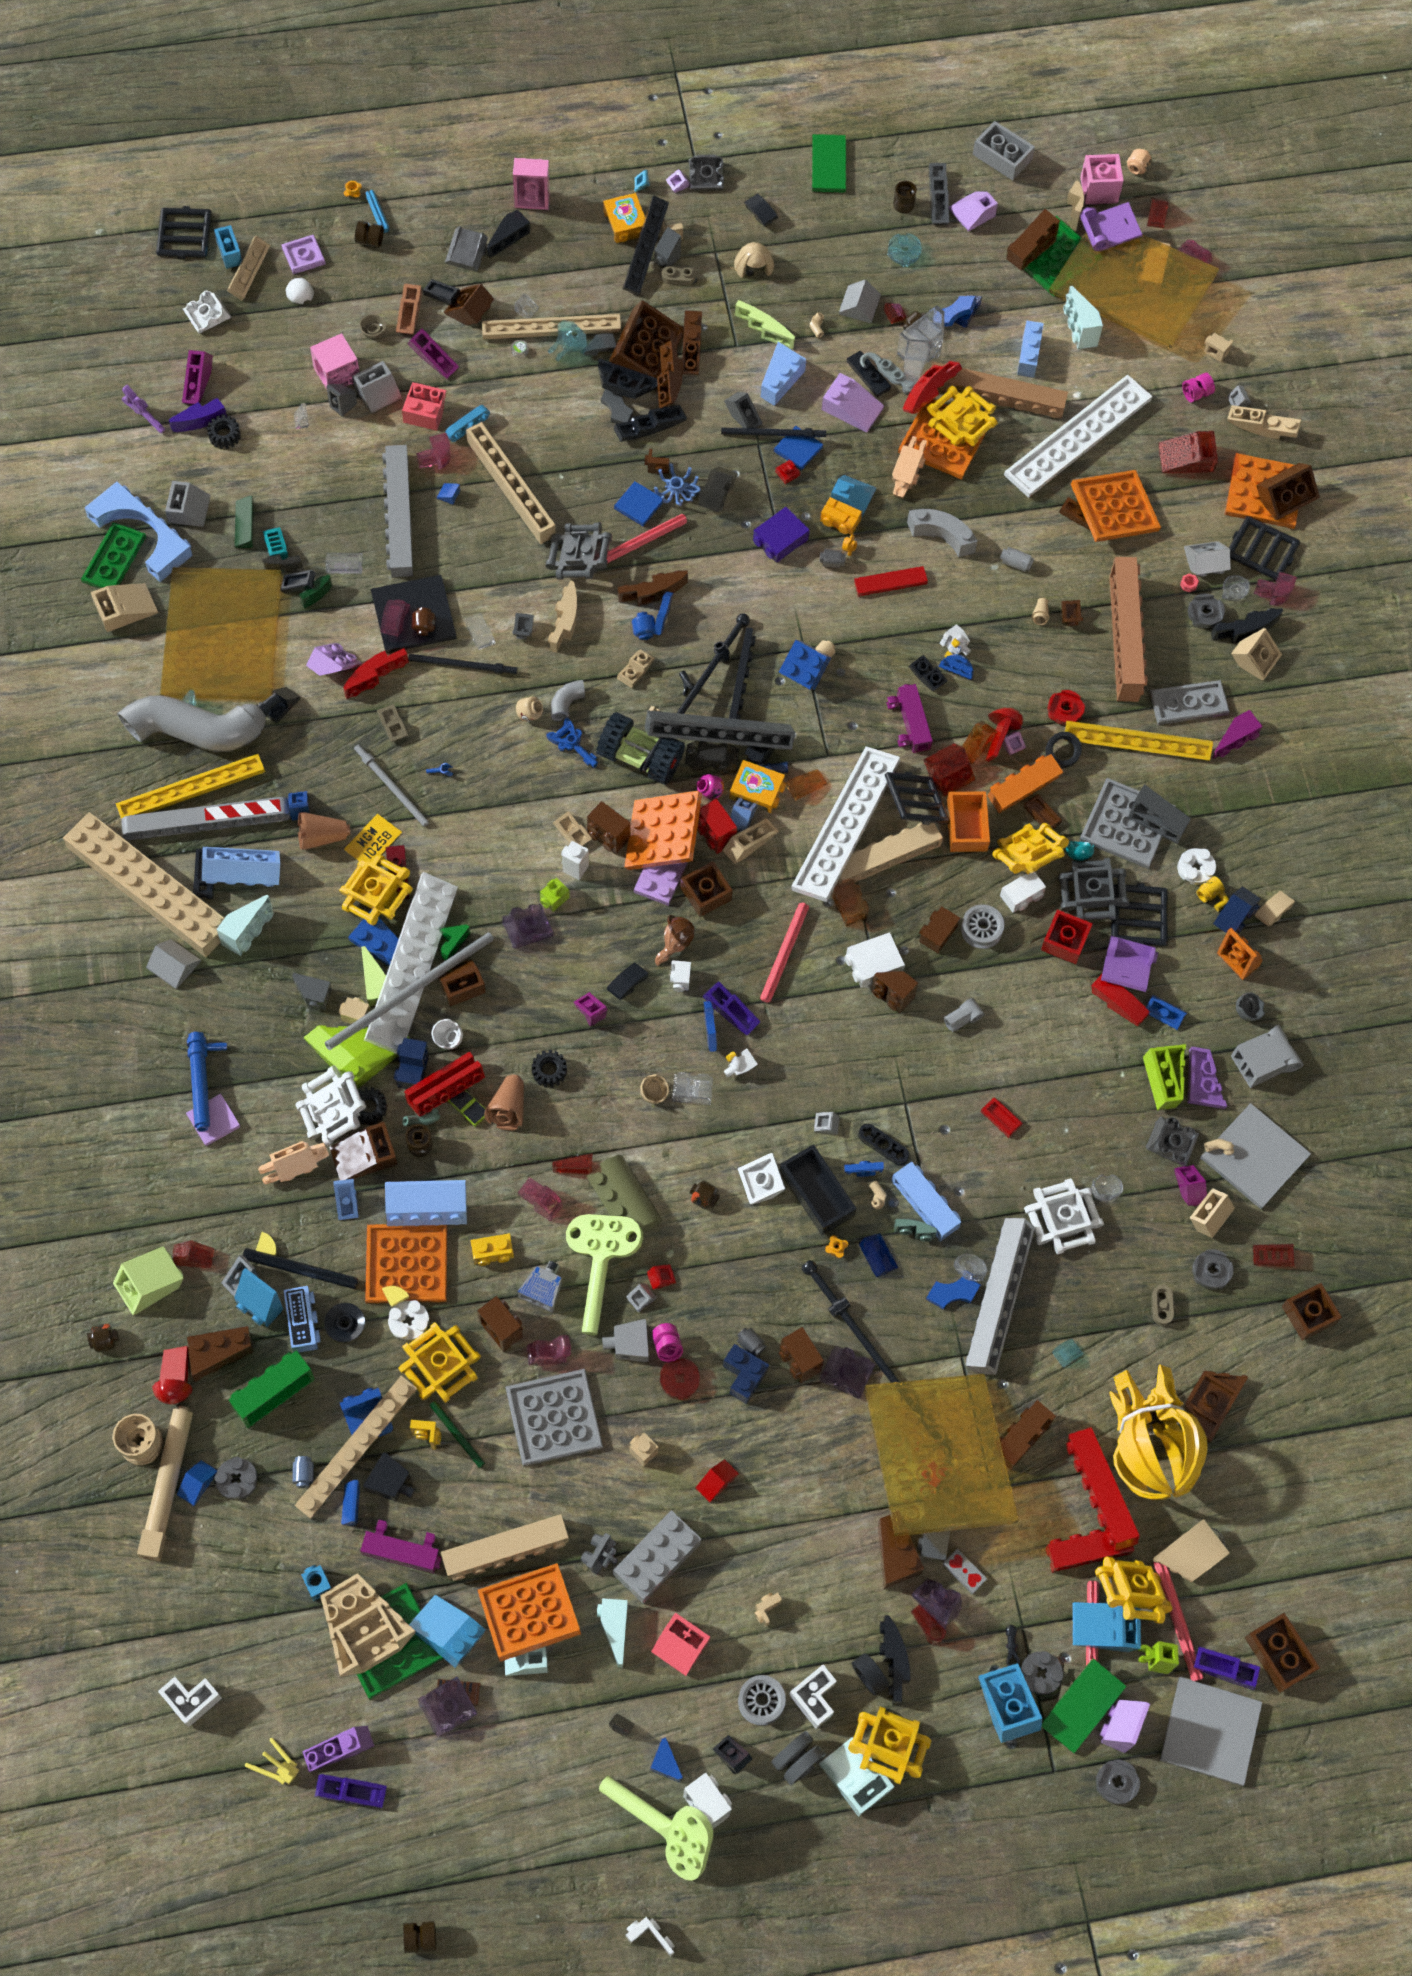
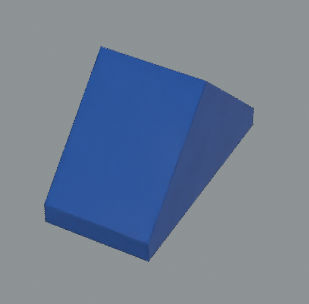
[288,791,310,820]
[177,1460,217,1506]
[650,1737,683,1782]

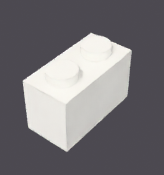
[1000,872,1046,913]

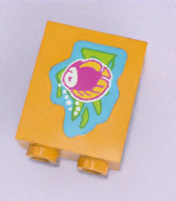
[603,193,645,243]
[729,760,787,813]

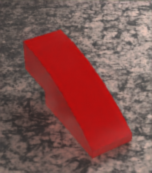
[1091,974,1150,1027]

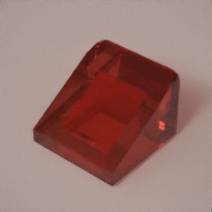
[884,303,907,323]

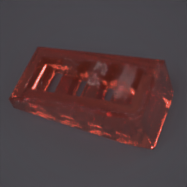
[552,1154,593,1175]
[1253,1244,1295,1267]

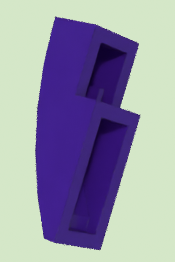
[169,398,227,432]
[702,982,760,1035]
[1194,1647,1260,1690]
[314,1774,387,1808]

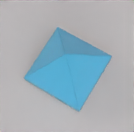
[635,169,650,192]

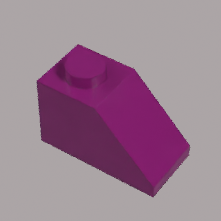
[1174,1165,1207,1206]

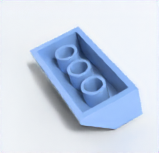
[202,847,280,887]
[385,1180,467,1226]

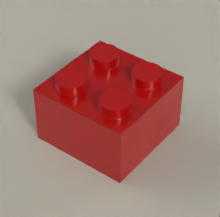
[697,798,737,854]
[1041,909,1093,964]

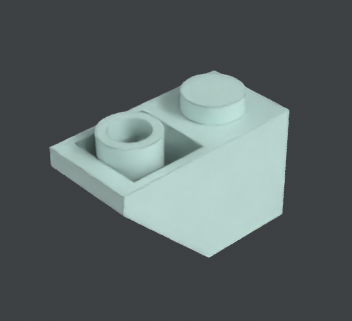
[505,1646,548,1676]

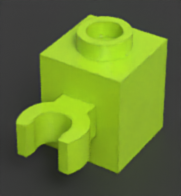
[540,878,570,912]
[1138,1641,1179,1674]

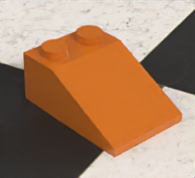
[1217,928,1263,980]

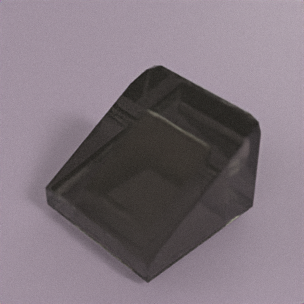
[609,1714,634,1738]

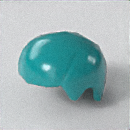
[1066,841,1094,861]

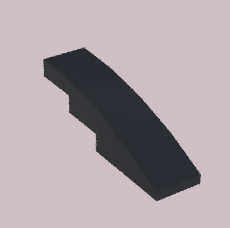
[613,405,687,442]

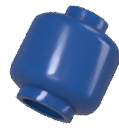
[631,612,655,640]

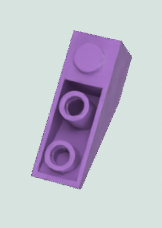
[302,1726,374,1772]

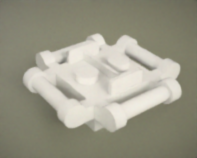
[296,1066,366,1146]
[1024,1178,1104,1255]

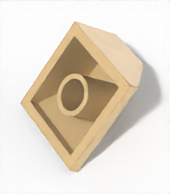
[1231,628,1282,680]

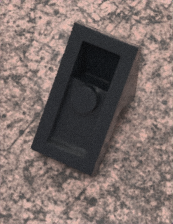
[266,687,301,724]
[745,746,775,766]
[712,1735,753,1774]

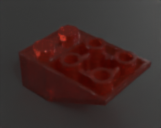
[1158,431,1218,473]

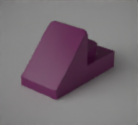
[574,992,608,1027]

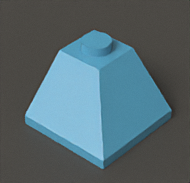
[831,475,876,517]

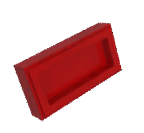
[980,1097,1023,1138]

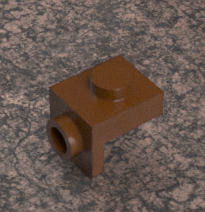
[644,449,670,474]
[1061,600,1083,626]

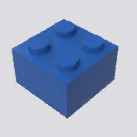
[779,640,832,690]

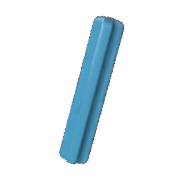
[366,190,389,233]

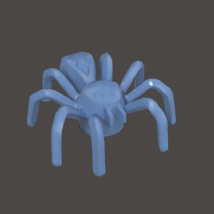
[654,463,700,506]

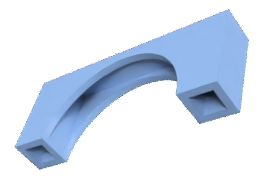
[85,482,192,582]

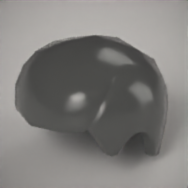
[1236,992,1265,1021]

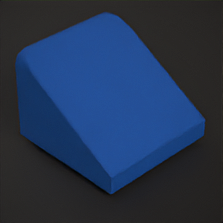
[437,483,460,505]

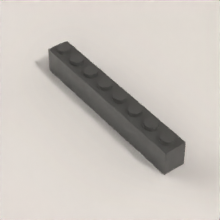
[644,710,795,750]

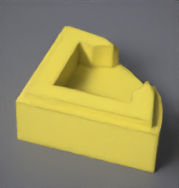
[256,1232,277,1256]
[382,1286,409,1307]

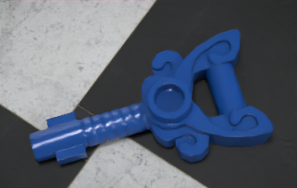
[546,718,598,768]

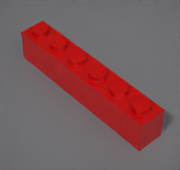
[1066,1427,1140,1552]

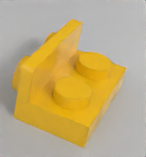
[470,1233,514,1266]
[410,1420,442,1450]

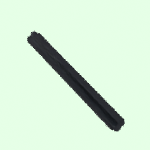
[243,1248,359,1289]

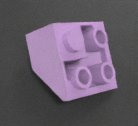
[949,192,998,231]
[306,643,362,676]

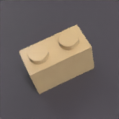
[1190,1188,1235,1238]

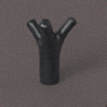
[679,671,695,696]

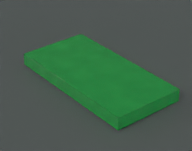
[812,134,846,193]
[81,522,146,589]
[1041,1658,1127,1753]

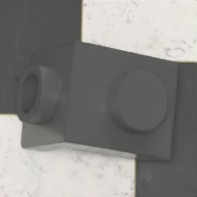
[512,613,534,640]

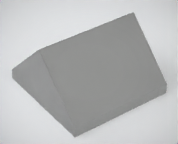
[839,279,881,323]
[146,939,201,989]

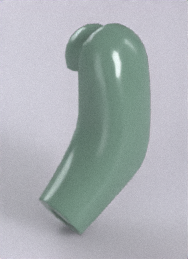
[402,1108,440,1127]

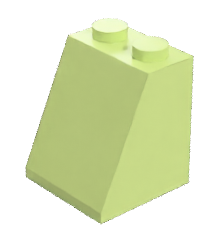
[113,1246,184,1315]

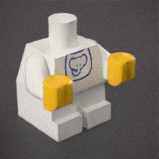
[939,624,971,658]
[724,1048,758,1077]

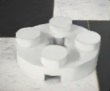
[1177,848,1216,885]
[388,1300,429,1342]

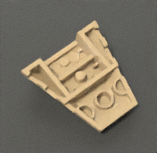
[320,1573,416,1677]

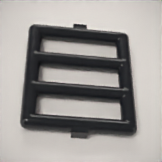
[156,206,212,259]
[1229,516,1300,581]
[885,772,950,825]
[1111,883,1168,946]

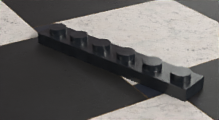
[622,196,669,296]
[729,627,756,719]

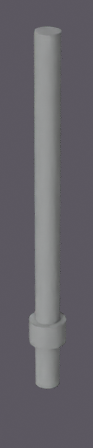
[354,744,429,827]

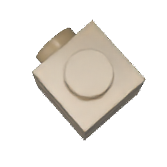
[339,997,371,1024]
[629,1433,659,1467]

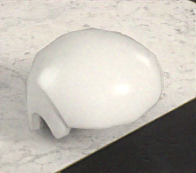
[286,278,314,304]
[431,1019,463,1050]

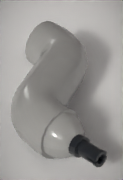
[117,693,281,752]

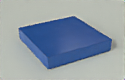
[774,426,823,470]
[614,481,663,526]

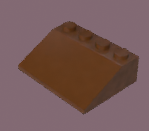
[609,300,684,378]

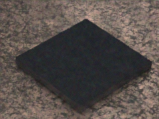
[371,575,457,653]

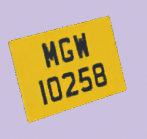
[344,814,402,863]

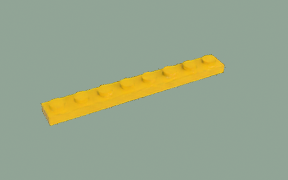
[1065,721,1213,760]
[116,754,265,819]

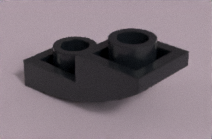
[744,193,778,227]
[908,655,948,692]
[606,962,648,1000]

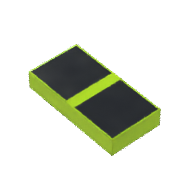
[448,1090,486,1127]

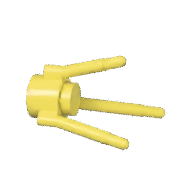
[245,1738,299,1784]

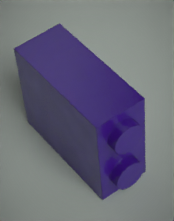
[753,507,810,563]

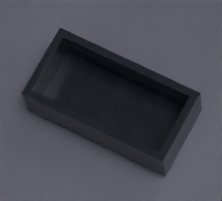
[779,1144,857,1235]

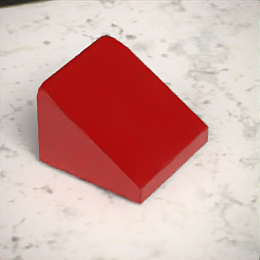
[647,1264,676,1290]

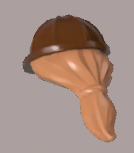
[655,915,695,966]

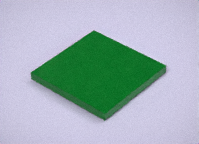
[1024,216,1103,297]
[357,1583,444,1700]

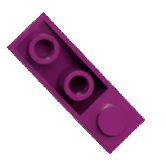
[1212,710,1262,759]

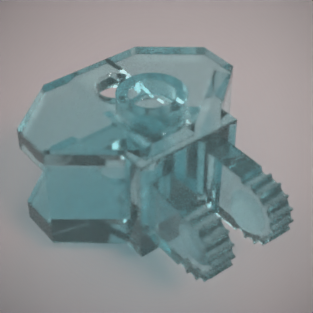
[548,320,587,362]

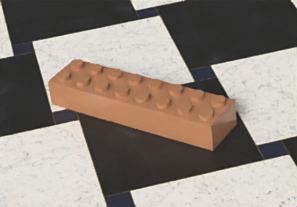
[1109,557,1148,702]

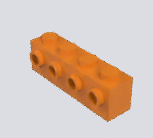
[987,754,1063,814]

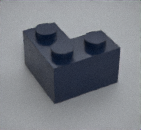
[1213,886,1261,934]
[394,1038,429,1089]
[723,1344,769,1404]

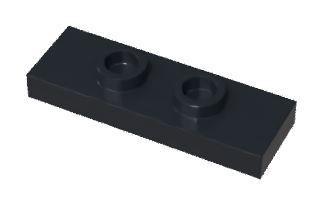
[846,350,891,397]

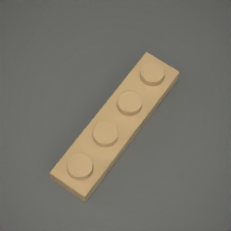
[227,236,270,301]

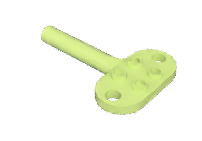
[566,1214,643,1336]
[599,1776,713,1880]

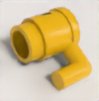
[1196,876,1229,912]

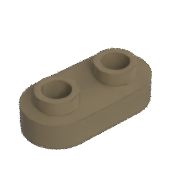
[661,266,696,285]
[1152,1285,1174,1326]

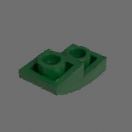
[299,574,332,609]

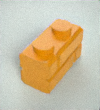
[820,497,862,535]

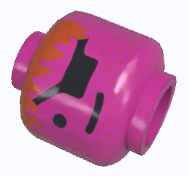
[697,774,724,800]

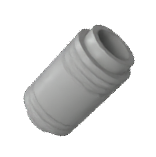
[1000,546,1034,572]

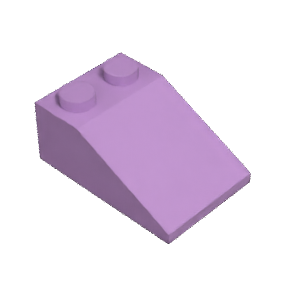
[822,373,884,433]
[1100,1700,1150,1753]

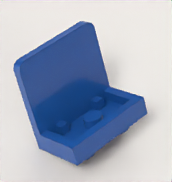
[340,1388,393,1437]

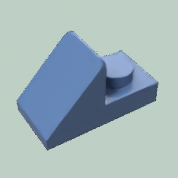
[334,1179,358,1220]

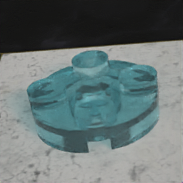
[887,233,922,267]

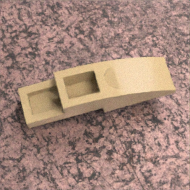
[1227,405,1301,439]
[548,580,577,653]

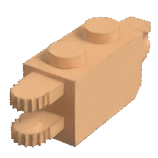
[892,436,927,499]
[258,1141,329,1184]

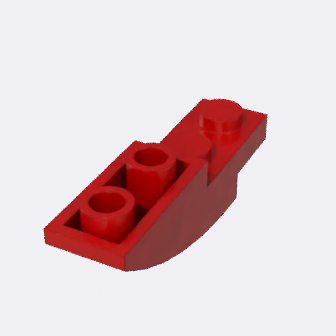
[903,361,962,414]
[343,648,409,699]

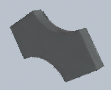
[601,389,633,424]

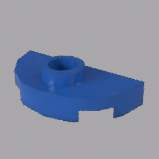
[938,654,974,680]
[844,1161,884,1177]

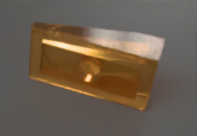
[786,769,828,800]

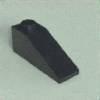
[487,209,530,258]

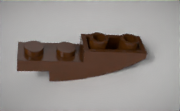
[682,310,702,375]
[657,340,683,408]
[618,570,688,606]

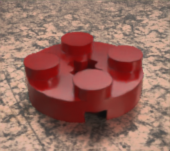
[1047,690,1085,725]

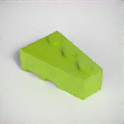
[1143,1044,1186,1111]

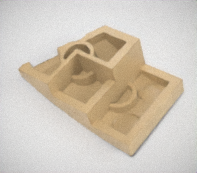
[1067,180,1084,232]
[1152,1519,1229,1582]

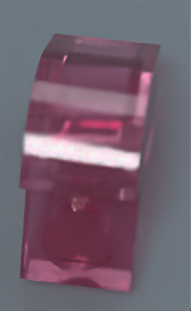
[416,433,451,470]
[1253,572,1297,605]
[380,599,410,637]
[518,1177,562,1222]
[527,1335,571,1366]

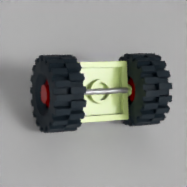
[596,712,685,785]

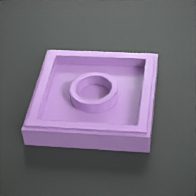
[281,234,326,274]
[186,1094,240,1146]

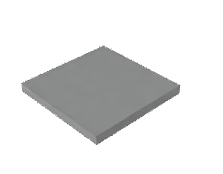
[1079,778,1175,869]
[1201,1103,1311,1209]
[505,1369,603,1467]
[1160,1677,1262,1786]

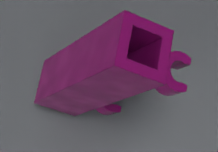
[886,684,933,753]
[360,1520,442,1574]

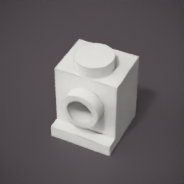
[670,960,691,992]

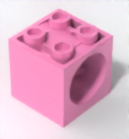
[1080,154,1123,205]
[310,333,359,389]

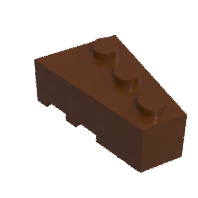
[187,1326,254,1382]

